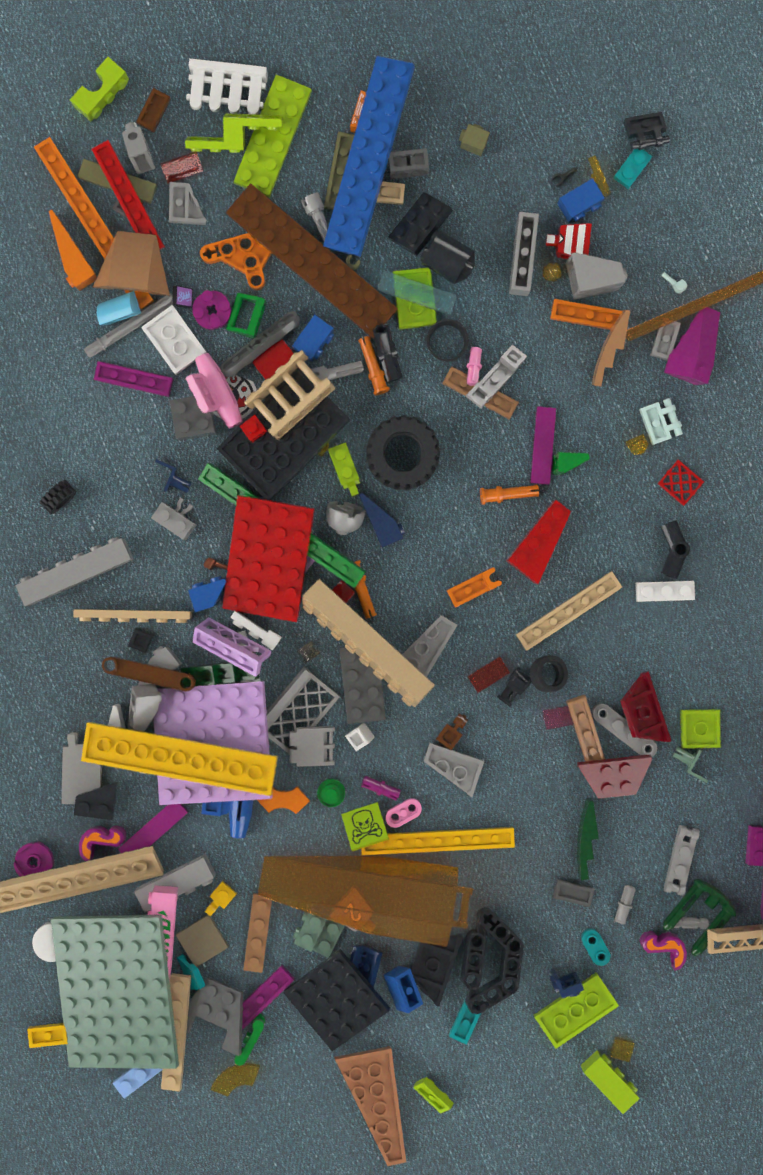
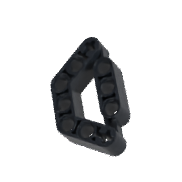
[461,907,524,1014]

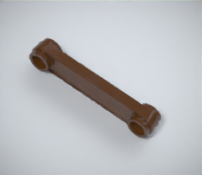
[102,656,196,691]

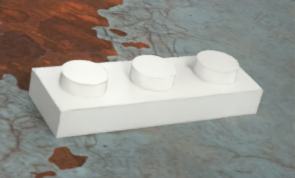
[636,581,695,602]

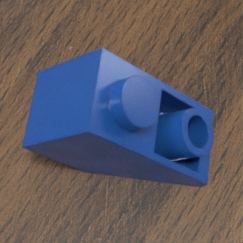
[188,576,226,612]

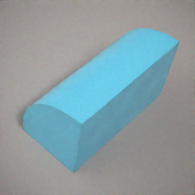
[97,291,141,325]

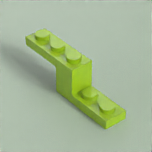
[185,113,283,153]

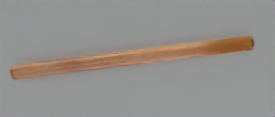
[626,270,763,341]

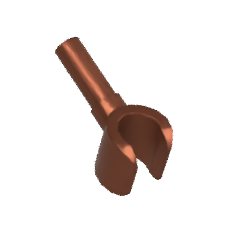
[203,558,228,571]

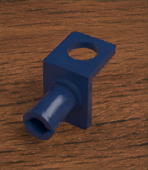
[155,459,192,493]

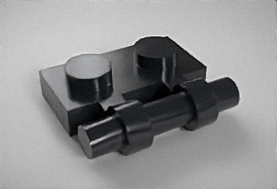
[624,112,670,150]

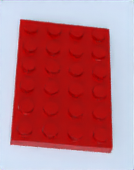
[222,495,315,622]

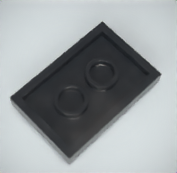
[388,192,453,256]

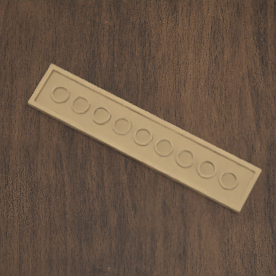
[0,846,164,913]

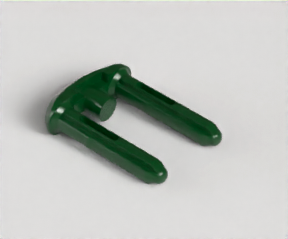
[663,879,736,956]

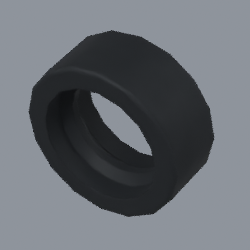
[530,655,568,692]

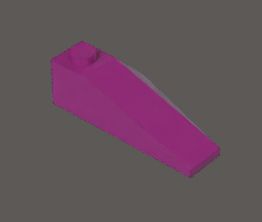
[664,306,720,385]

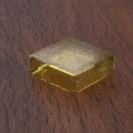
[610,1037,635,1062]

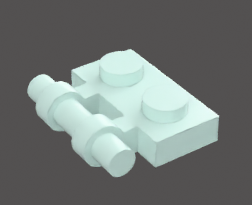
[639,398,683,445]

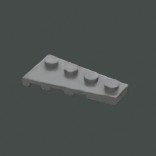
[402,615,458,678]

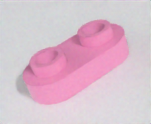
[386,798,422,828]

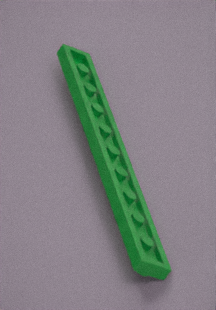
[198,463,367,588]

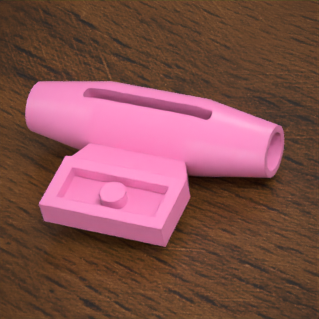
[186,353,243,429]

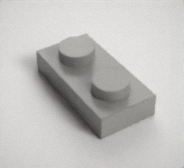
[650,317,681,361]

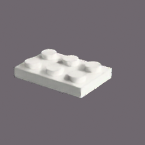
[141,305,207,375]

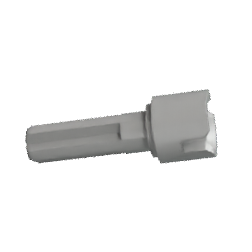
[301,192,328,241]
[311,361,363,381]

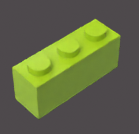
[581,1050,640,1114]

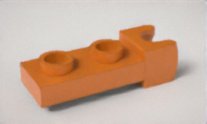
[446,567,502,608]

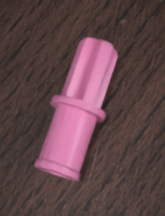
[467,347,482,386]

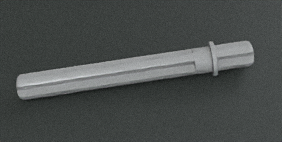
[84,293,173,358]

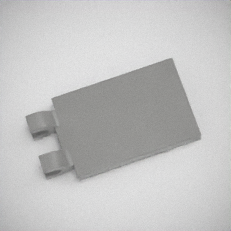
[62,732,102,804]

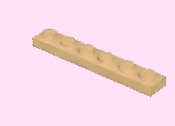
[515,571,622,651]
[74,609,192,623]
[161,973,191,1092]

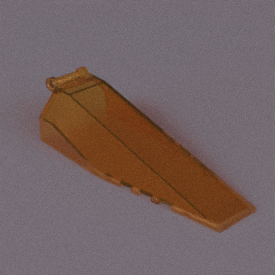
[258,856,473,947]

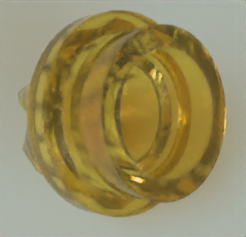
[542,262,562,282]

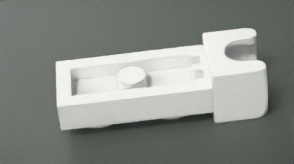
[230,611,282,650]

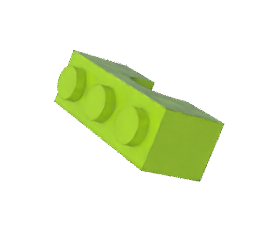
[70,57,129,122]

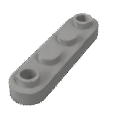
[592,703,657,757]

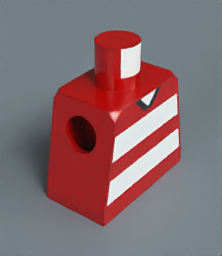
[545,223,592,260]

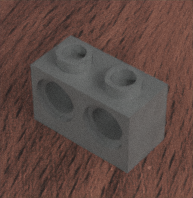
[388,148,429,179]

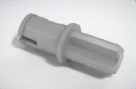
[614,885,636,924]

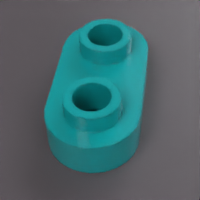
[581,928,611,966]

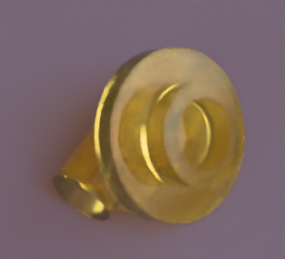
[625,434,648,455]

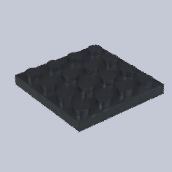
[283,949,390,1051]

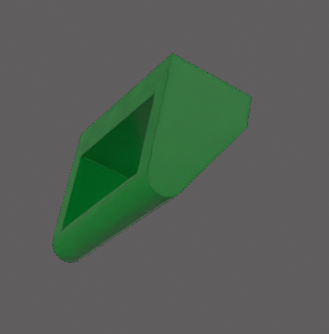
[226,293,267,339]
[552,452,590,475]

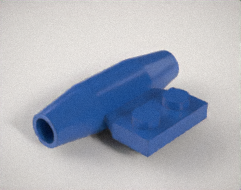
[201,800,253,838]

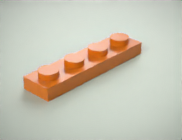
[550,299,622,330]

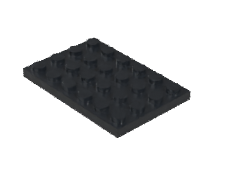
[217,368,351,501]

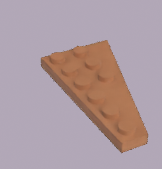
[334,1046,406,1166]

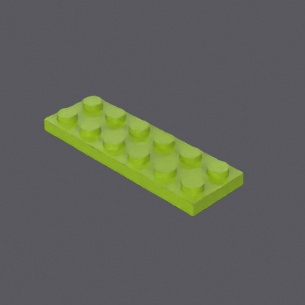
[233,75,312,198]

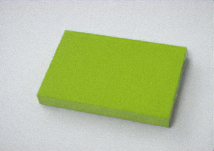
[393,268,437,330]

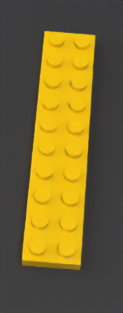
[81,722,278,796]

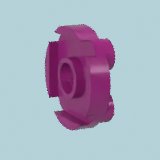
[193,290,231,330]
[14,841,54,877]

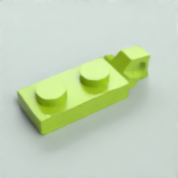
[328,443,360,497]

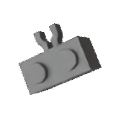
[151,498,197,540]

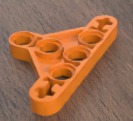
[200,233,272,290]

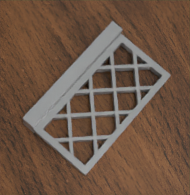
[266,666,340,754]

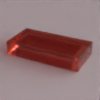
[160,151,204,184]
[467,656,510,693]

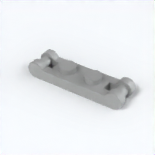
[664,825,700,896]

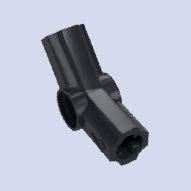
[373,324,403,383]
[660,520,690,579]

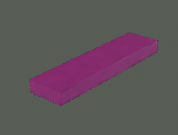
[93,361,173,397]
[530,407,556,485]
[118,804,189,853]
[242,965,295,1030]

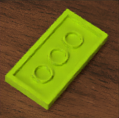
[534,972,619,1049]

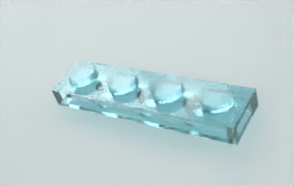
[377,271,457,315]

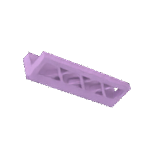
[193,617,271,677]

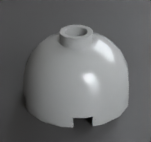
[326,501,365,535]

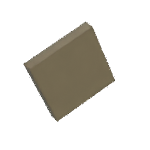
[176,914,229,967]

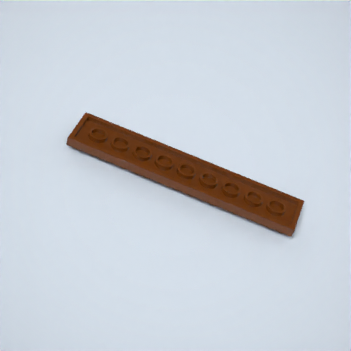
[226,183,398,339]

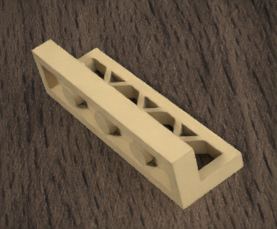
[707,924,763,954]

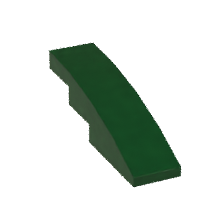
[180,662,259,687]
[577,798,599,880]

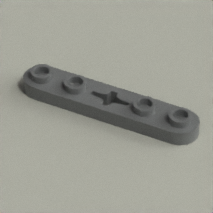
[220,311,301,377]

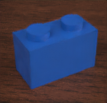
[557,178,605,223]
[292,314,335,362]
[384,966,423,1013]

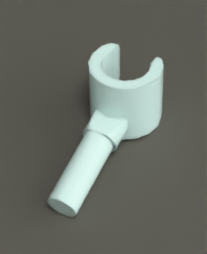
[662,272,687,293]

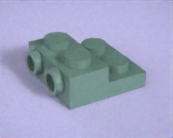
[293,905,345,958]

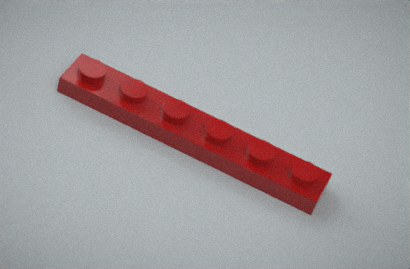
[91,140,165,250]

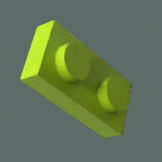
[413,1077,454,1114]

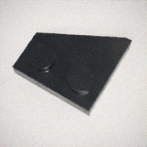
[74,782,118,820]

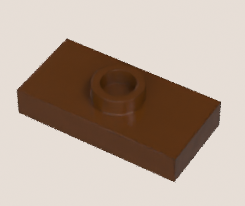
[136,88,171,133]

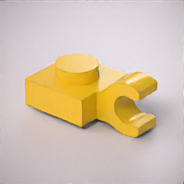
[205,881,237,917]

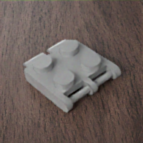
[289,726,335,767]

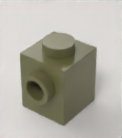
[459,124,490,156]

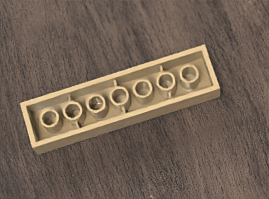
[302,579,435,707]

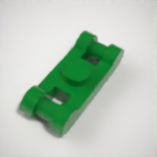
[234,1014,265,1066]

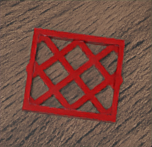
[657,460,704,506]

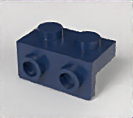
[350,944,383,988]
[549,968,584,999]

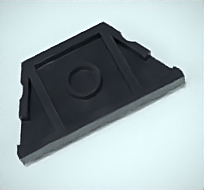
[411,934,463,1007]

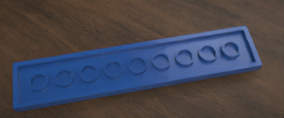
[323,56,415,257]

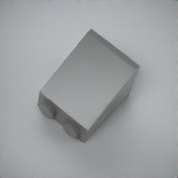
[566,253,627,300]

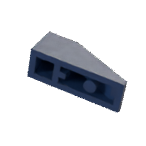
[359,493,405,548]

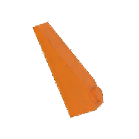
[49,210,97,291]

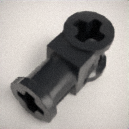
[497,667,532,707]

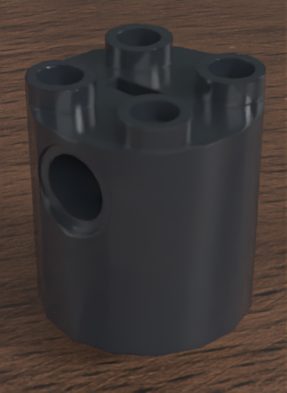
[420,230,475,284]

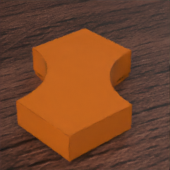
[257,786,310,814]

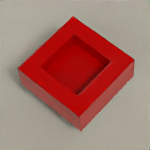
[240,415,267,443]

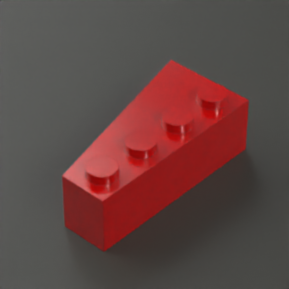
[506,500,571,584]

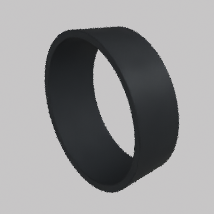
[426,319,469,362]

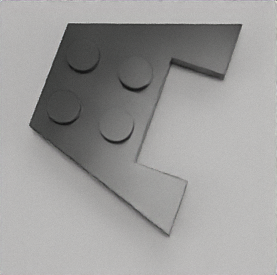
[186,977,243,1056]

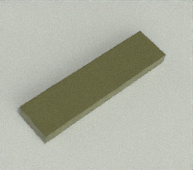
[324,132,354,210]
[77,159,157,204]

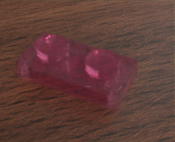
[542,706,574,730]

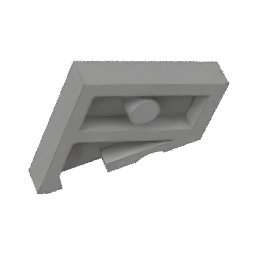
[169,182,206,225]

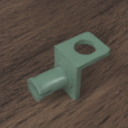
[672,746,708,783]

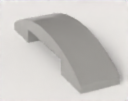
[466,345,527,408]

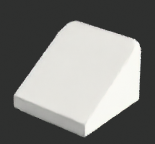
[345,723,374,751]

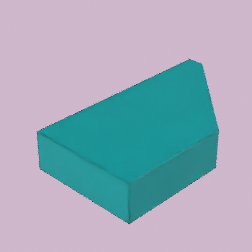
[177,954,205,990]

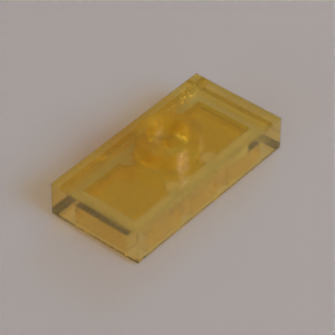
[588,156,611,197]

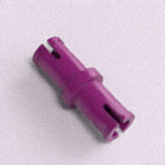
[361,775,401,801]

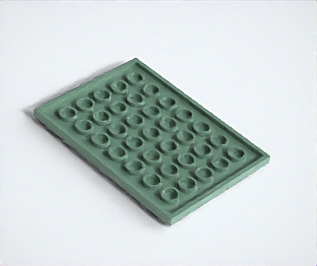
[51,915,179,1069]

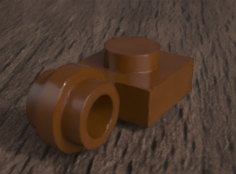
[436,713,468,750]

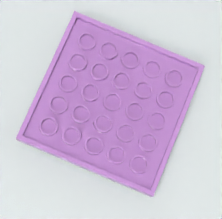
[154,681,273,805]

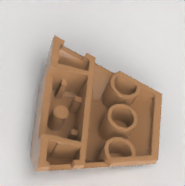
[93,231,170,296]

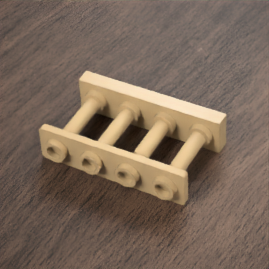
[244,350,335,440]

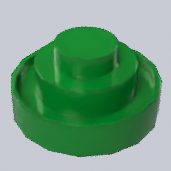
[317,778,345,807]

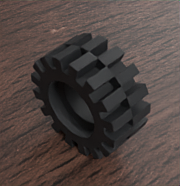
[40,480,77,515]

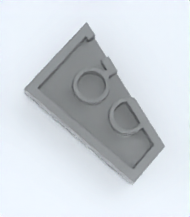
[424,742,484,797]

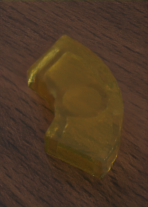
[210,1063,260,1097]

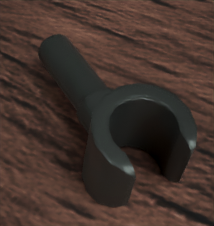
[552,167,577,187]

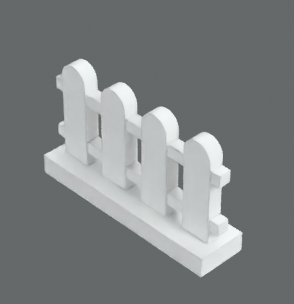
[186,59,268,114]

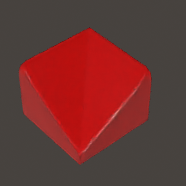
[331,580,355,603]

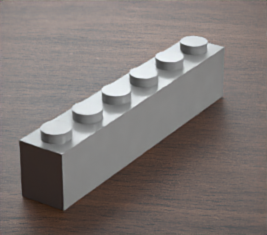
[15,537,134,606]

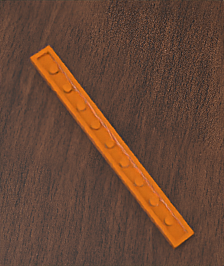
[34,137,154,310]

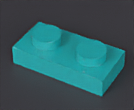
[613,149,653,189]
[449,1000,481,1045]

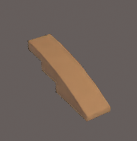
[592,310,630,386]

